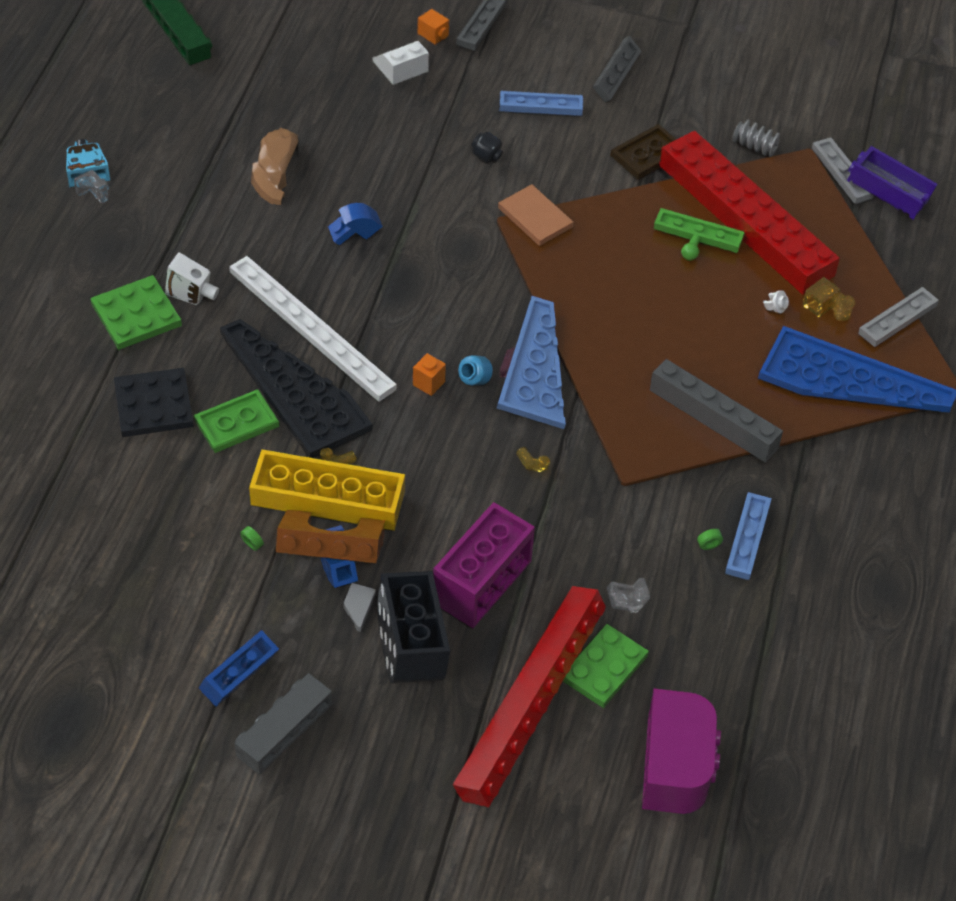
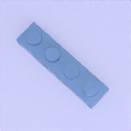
[499,91,583,116]
[725,492,772,580]

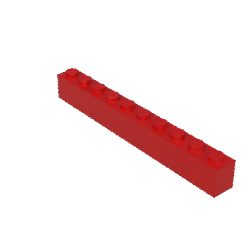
[453,586,606,807]

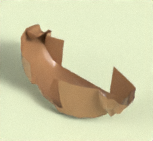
[251,128,299,205]

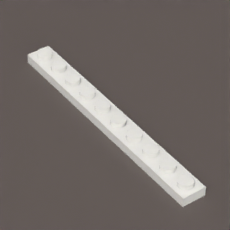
[230,256,396,402]

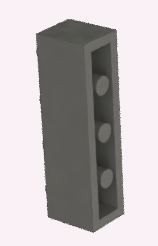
[235,673,332,775]

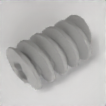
[732,119,780,157]

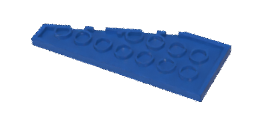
[758,326,956,413]

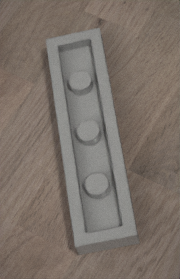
[812,137,874,204]
[858,287,939,347]

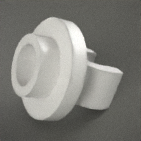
[763,291,789,313]

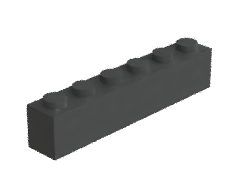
[650,359,783,463]

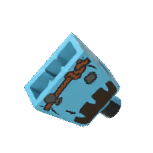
[66,139,110,187]

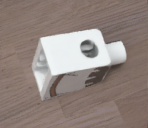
[165,252,219,305]

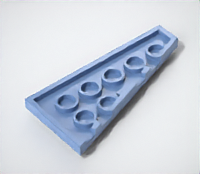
[497,296,566,429]

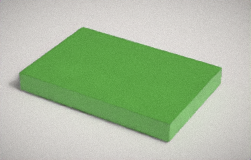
[194,389,279,453]

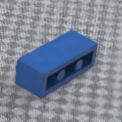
[199,630,279,707]

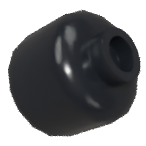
[471,132,503,164]

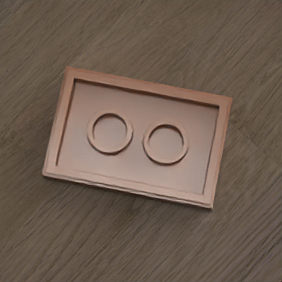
[498,185,574,246]

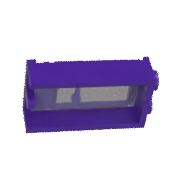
[847,146,938,219]

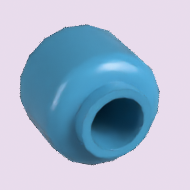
[458,355,493,386]

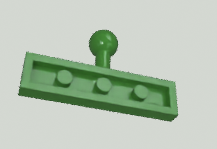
[654,208,745,261]

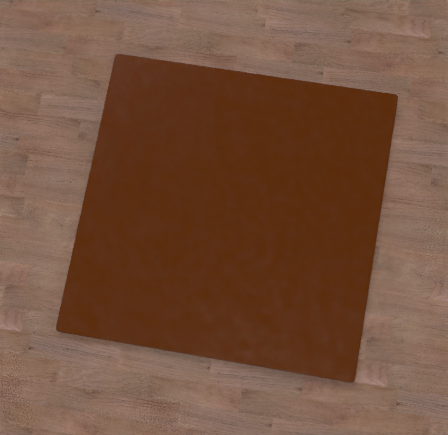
[497,149,956,486]

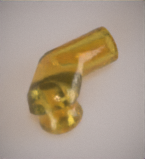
[320,448,357,465]

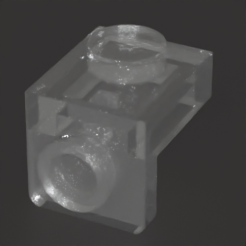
[74,169,109,203]
[607,578,650,612]

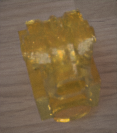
[802,277,856,321]

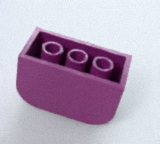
[642,689,721,814]

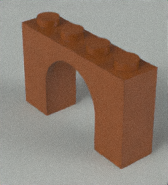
[276,510,385,563]

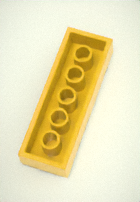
[249,449,405,531]

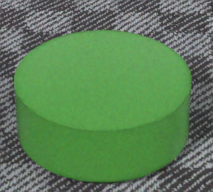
[240,526,264,551]
[697,529,723,550]

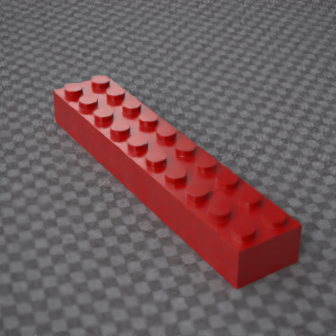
[659,130,840,295]

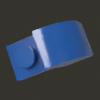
[328,203,383,245]
[320,525,358,588]

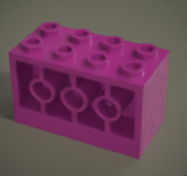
[433,502,535,628]

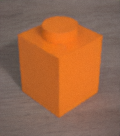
[418,9,449,45]
[413,353,446,396]

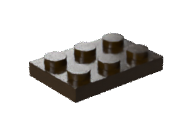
[610,124,677,180]

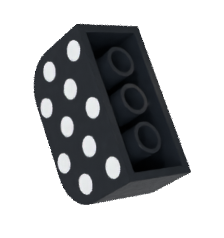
[377,571,450,684]

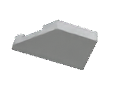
[344,583,376,632]

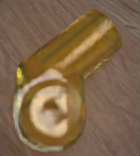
[516,447,550,472]

